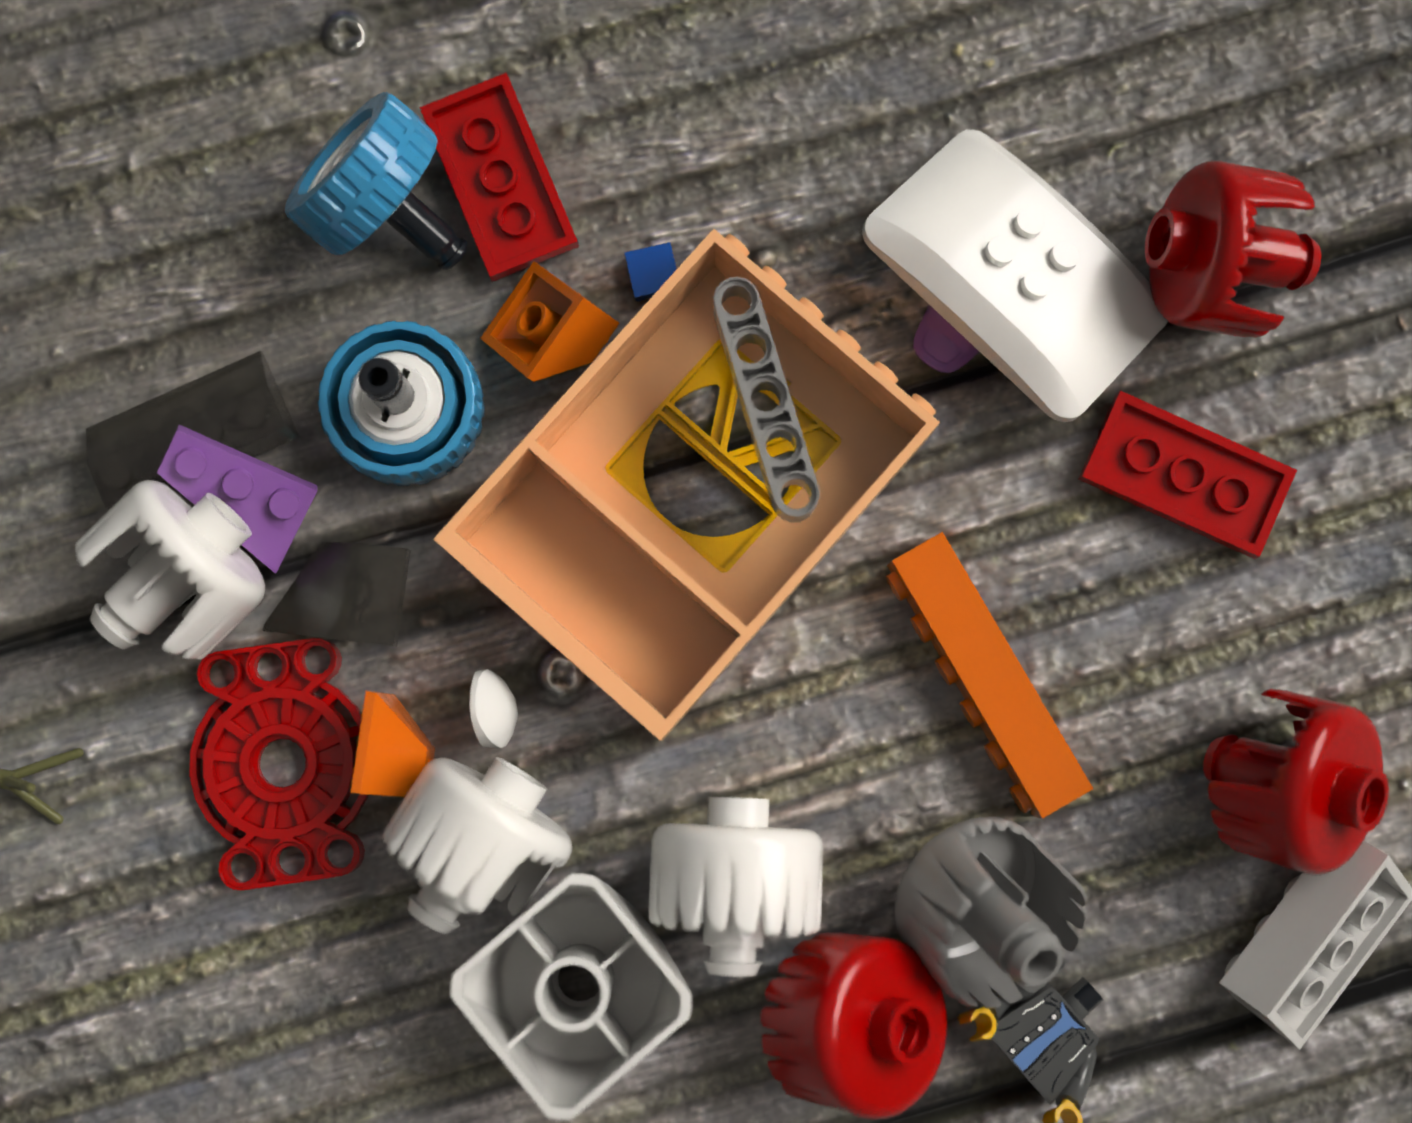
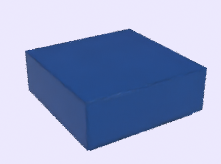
[624,242,677,302]

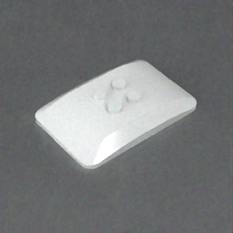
[862,129,1167,422]

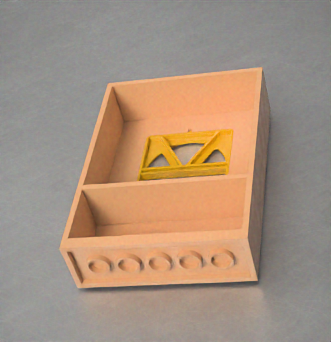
[433,229,940,741]

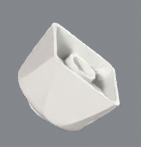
[450,874,692,1120]

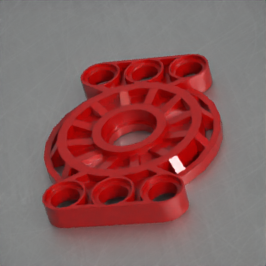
[189,638,369,891]

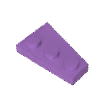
[157,425,317,574]

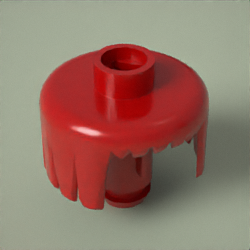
[1145,161,1321,338]
[1203,689,1389,875]
[760,932,947,1119]

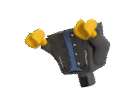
[958,977,1104,1123]

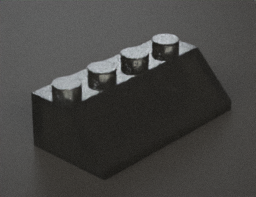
[86,351,300,509]

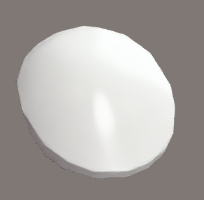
[469,669,518,748]

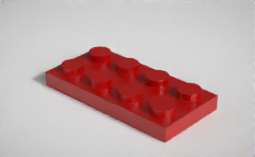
[419,72,579,282]
[1078,390,1297,559]

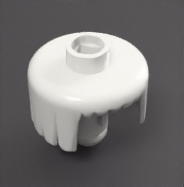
[75,480,265,659]
[383,757,572,934]
[648,797,823,977]

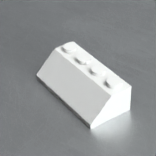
[1219,841,1412,1050]

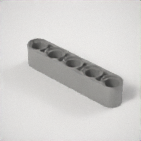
[713,277,820,523]

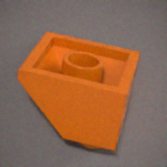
[480,261,620,382]
[351,691,435,797]

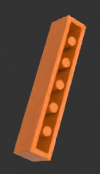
[886,532,1094,819]

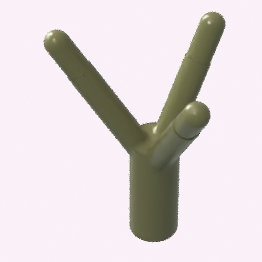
[0,748,84,824]

